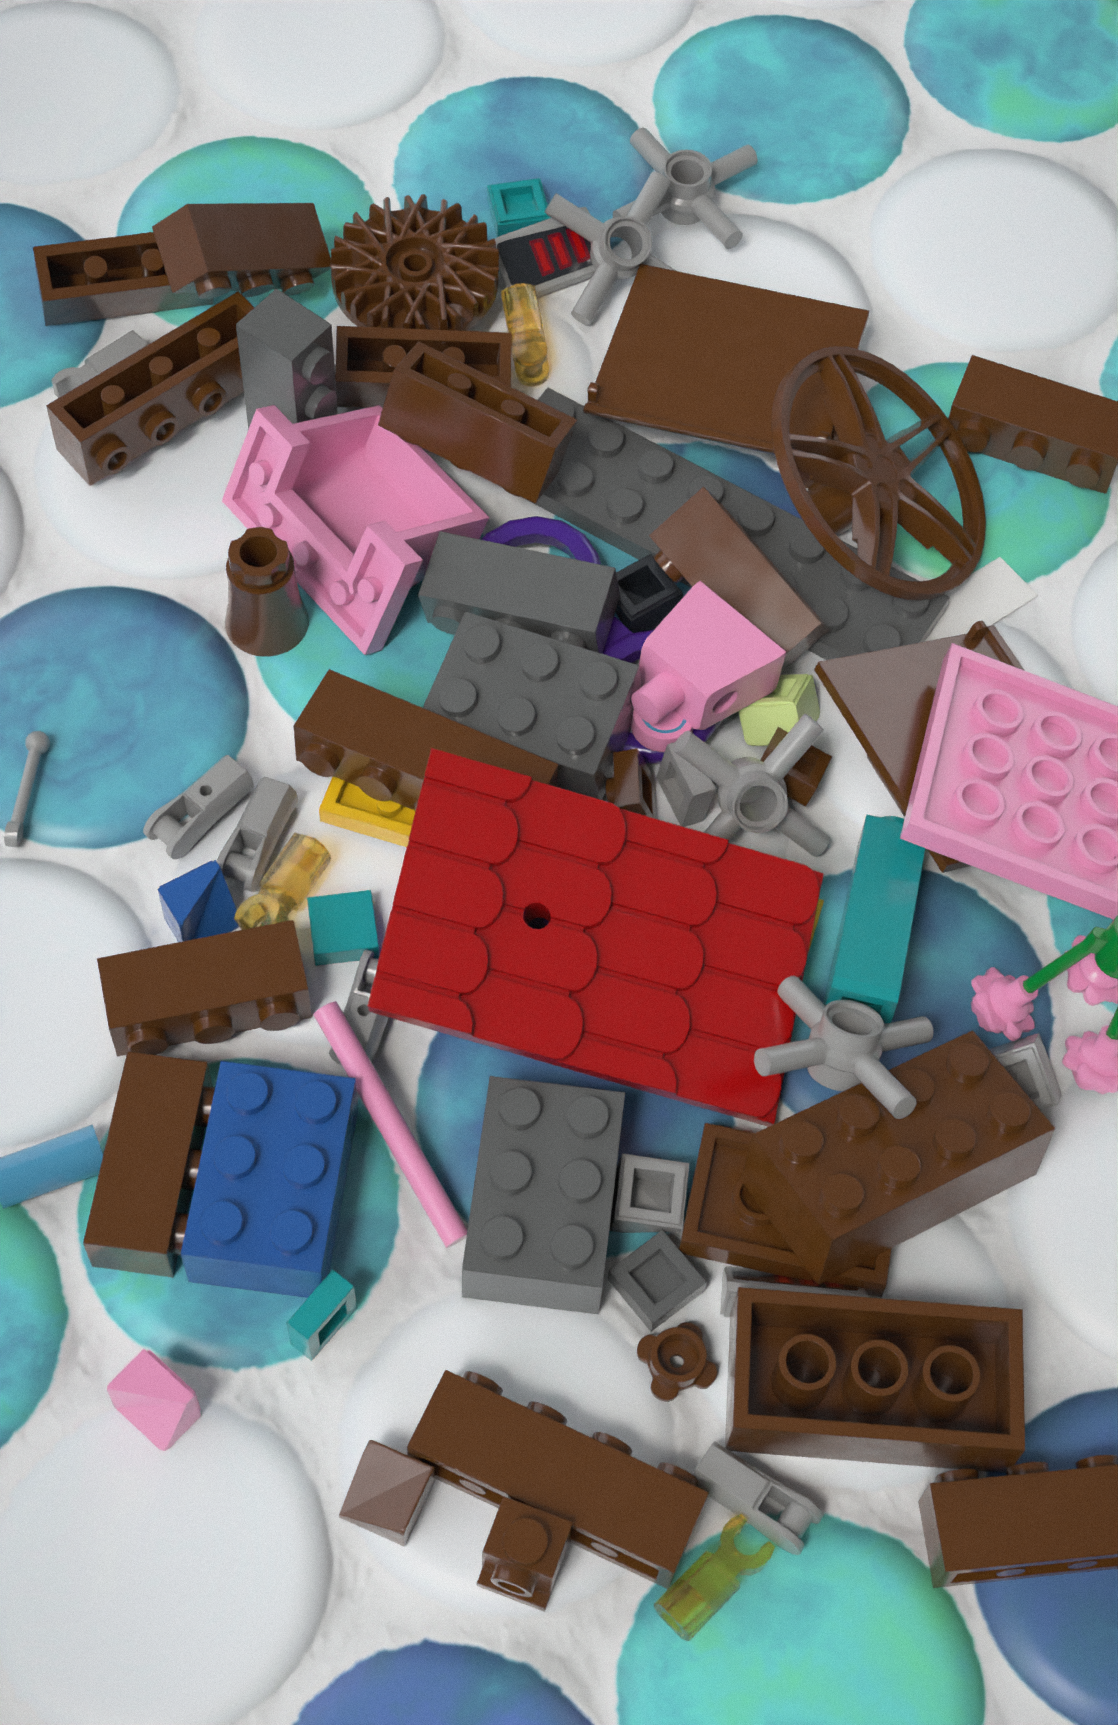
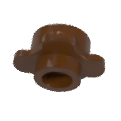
[637,1322,717,1402]

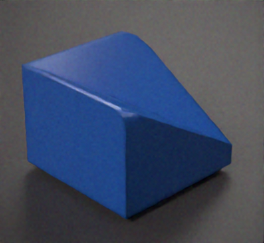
[157,860,240,942]

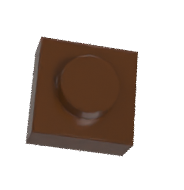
[760,727,832,806]
[606,748,656,819]

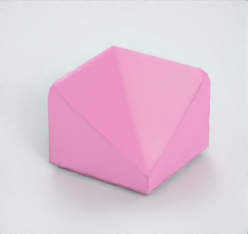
[107,1349,201,1451]

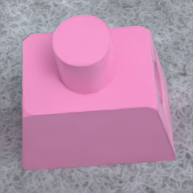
[631,581,786,730]

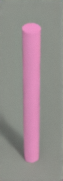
[313,1001,467,1248]

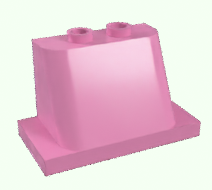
[222,405,489,655]

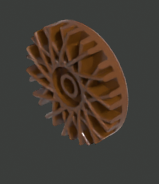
[330,194,499,331]

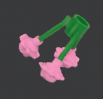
[971,915,1118,1094]

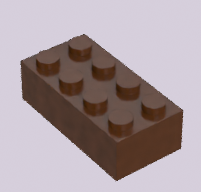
[741,1030,1055,1285]
[725,1287,1025,1473]

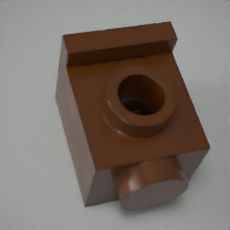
[476,1496,573,1612]

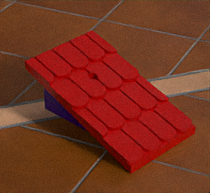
[367,748,824,1127]

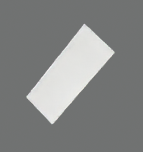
[925,557,1038,641]

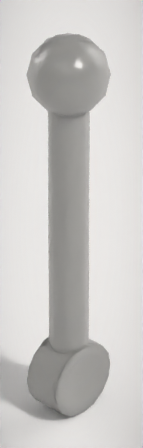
[4,731,50,848]

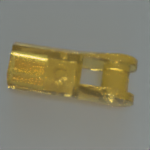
[501,284,549,387]

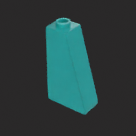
[823,814,926,1024]

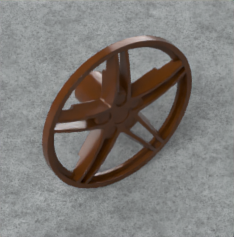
[771,347,986,600]

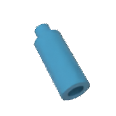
[0,1124,103,1209]

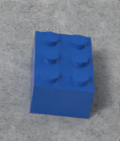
[181,1061,359,1298]

